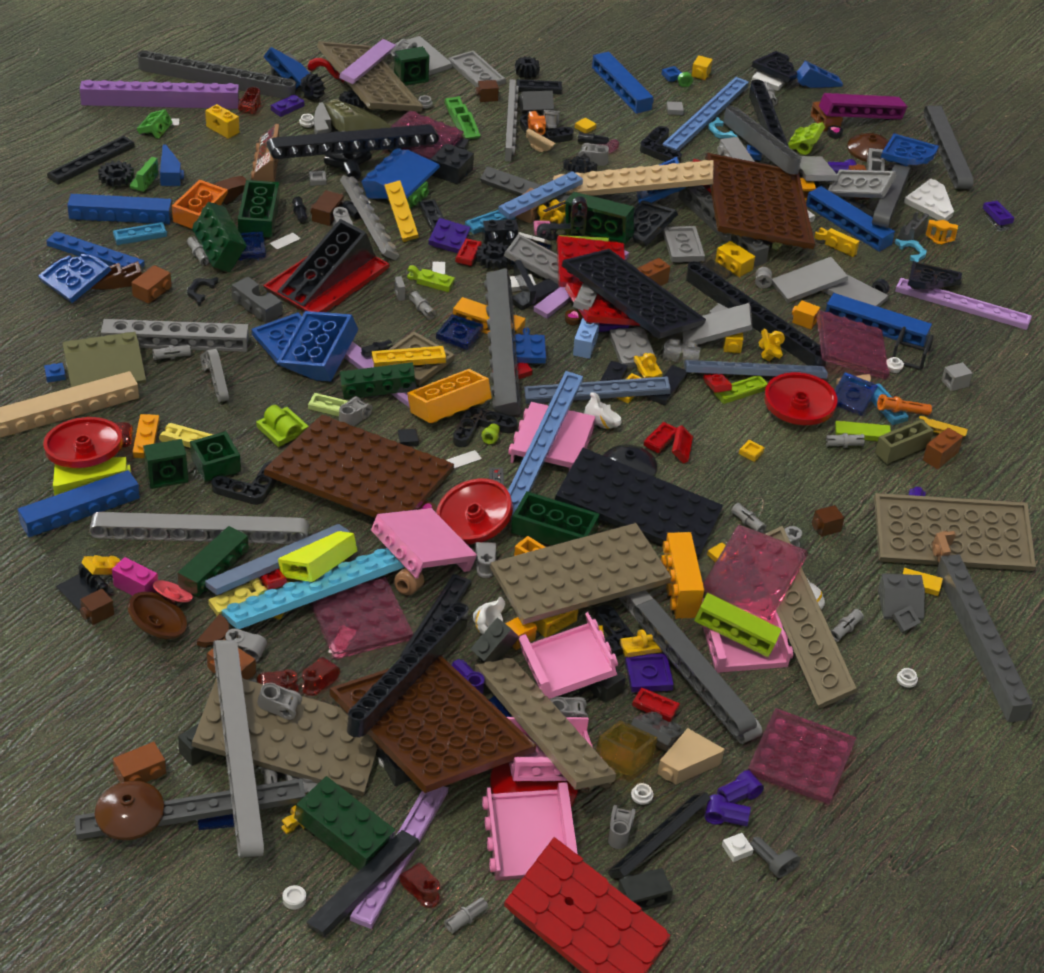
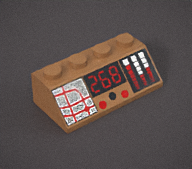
[251,124,279,182]

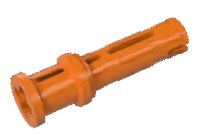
[877,394,932,416]

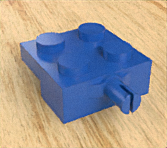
[515,328,546,363]

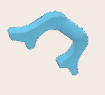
[708,117,738,138]
[895,239,927,262]

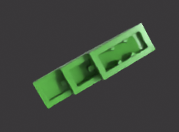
[444,96,481,139]

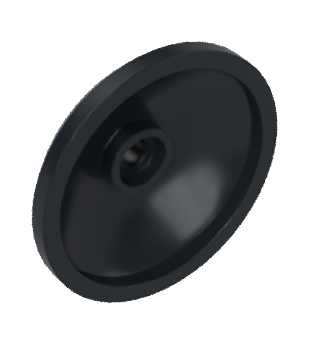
[603,444,657,476]

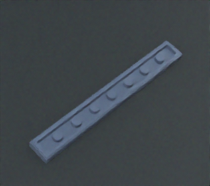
[684,360,828,379]
[524,377,670,404]
[205,524,350,595]

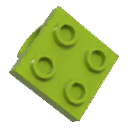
[788,122,825,155]
[256,405,309,447]

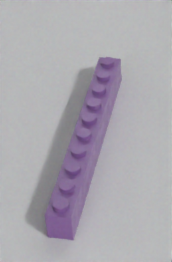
[80,80,239,109]

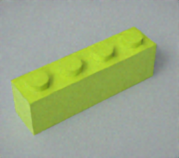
[694,592,782,657]

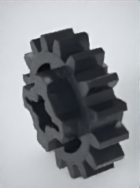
[563,156,598,174]
[98,160,134,187]
[476,241,511,270]

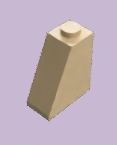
[658,728,724,785]

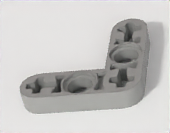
[200,348,229,402]

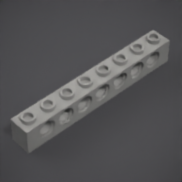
[101,319,249,352]

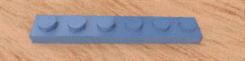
[498,171,583,219]

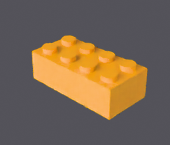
[407,369,492,423]
[661,532,704,619]

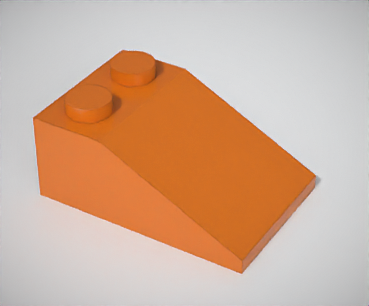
[172,180,228,229]

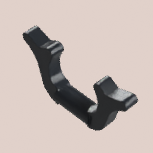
[187,277,218,306]

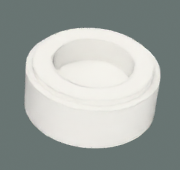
[283,885,306,910]

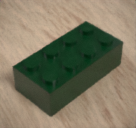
[238,180,280,238]
[565,192,634,245]
[192,202,247,272]
[511,491,600,546]
[294,776,396,870]

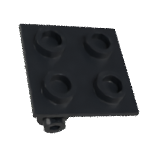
[56,564,114,611]

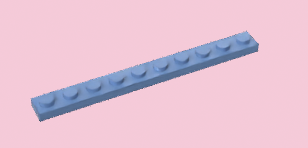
[663,77,749,151]
[508,371,583,520]

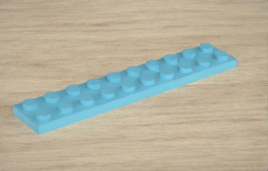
[221,548,405,629]

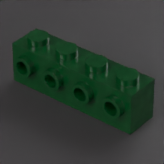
[340,362,417,400]
[177,526,249,597]

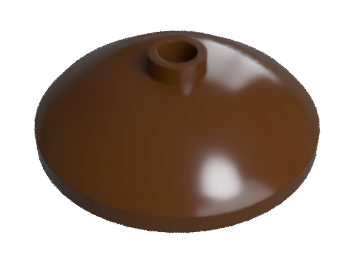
[847,133,889,162]
[128,591,187,639]
[95,780,164,840]

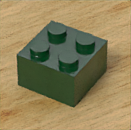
[394,46,430,86]
[190,431,241,482]
[143,439,188,489]

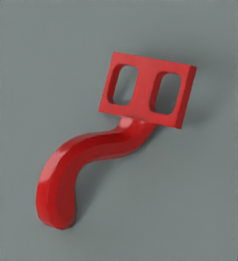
[307,58,344,82]

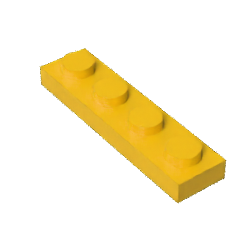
[385,180,419,242]
[372,346,446,367]

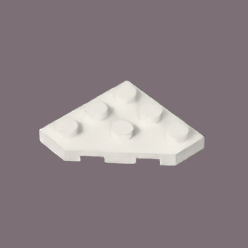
[904,179,954,221]

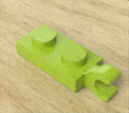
[407,265,455,292]

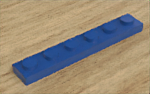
[47,231,145,268]

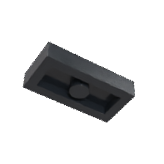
[600,361,628,381]

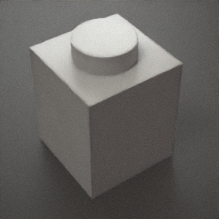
[941,362,972,391]

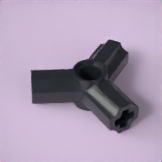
[324,151,372,180]

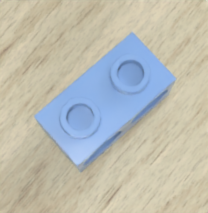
[573,318,599,359]

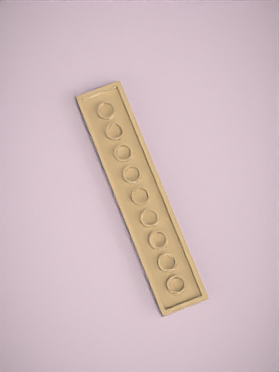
[553,160,714,196]

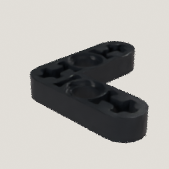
[520,114,574,143]
[640,126,682,163]
[536,196,588,241]
[453,407,517,447]
[211,461,277,505]
[596,605,635,657]

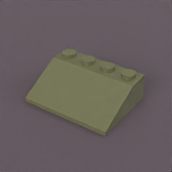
[326,100,391,132]
[62,332,146,387]

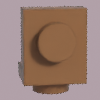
[932,531,956,562]

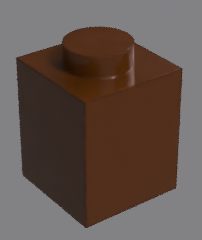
[475,80,499,102]
[812,505,844,537]
[80,589,114,625]

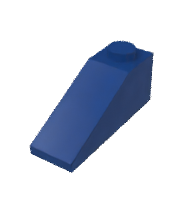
[263,47,309,90]
[797,60,843,88]
[160,145,184,186]

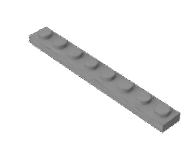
[505,79,518,162]
[340,175,399,261]

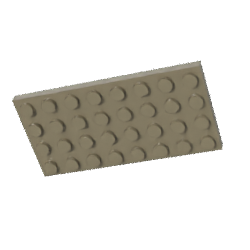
[317,41,423,112]
[874,493,1036,571]
[490,523,672,625]
[192,678,377,797]

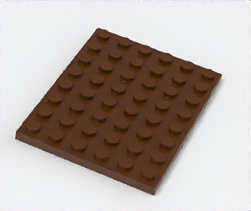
[705,153,815,249]
[264,415,454,518]
[329,655,536,793]

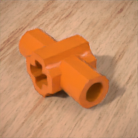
[528,111,546,135]

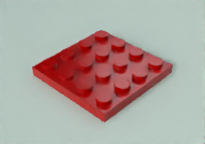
[557,236,625,287]
[565,282,640,326]

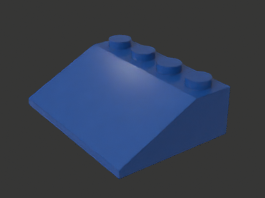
[362,148,440,199]
[277,311,358,381]

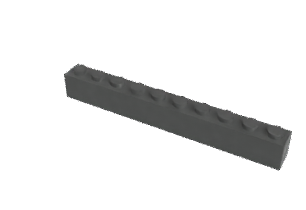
[484,268,521,416]
[936,554,1033,722]

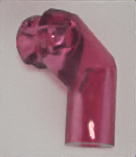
[598,139,619,153]

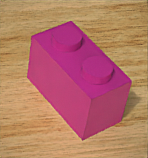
[112,557,158,596]

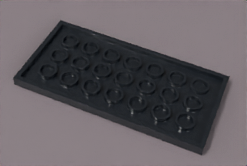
[561,249,706,338]
[555,448,723,560]

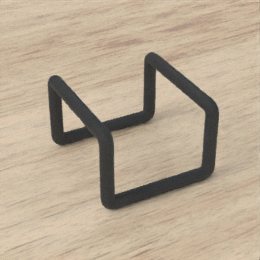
[892,326,934,370]

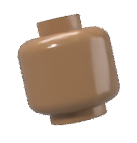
[394,567,424,596]

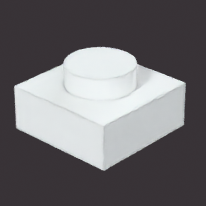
[722,833,754,862]

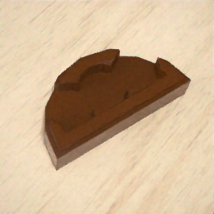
[197,614,229,647]

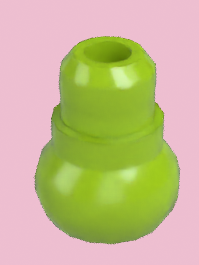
[481,424,500,444]

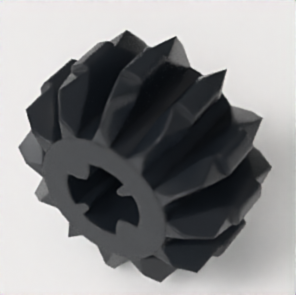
[515,56,540,79]
[300,73,326,100]
[339,90,364,108]

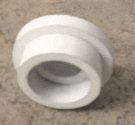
[299,114,314,128]
[886,357,904,373]
[897,668,918,688]
[631,783,653,805]

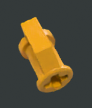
[926,220,958,245]

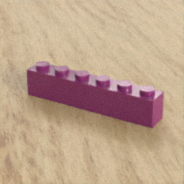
[819,93,908,119]

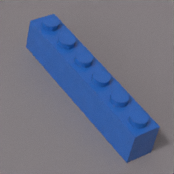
[592,52,654,114]
[806,186,895,252]
[67,194,172,224]
[824,293,932,347]
[18,470,140,537]

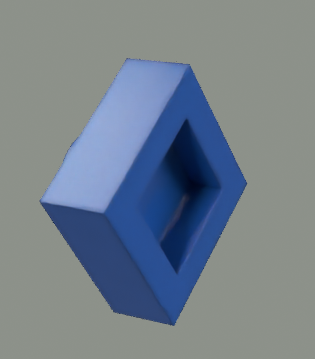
[662,66,682,82]
[746,145,762,160]
[44,363,66,383]

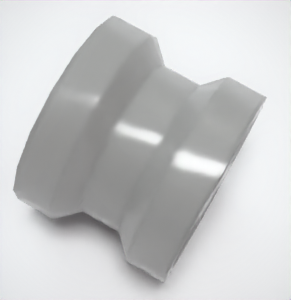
[755,267,772,288]

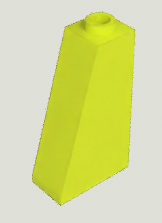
[53,457,131,496]
[278,531,357,582]

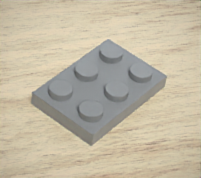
[663,226,705,263]
[609,327,657,368]

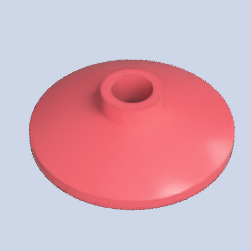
[153,580,193,603]

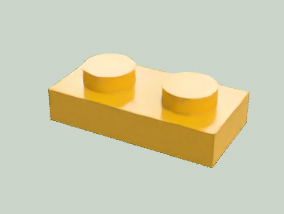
[81,555,120,575]

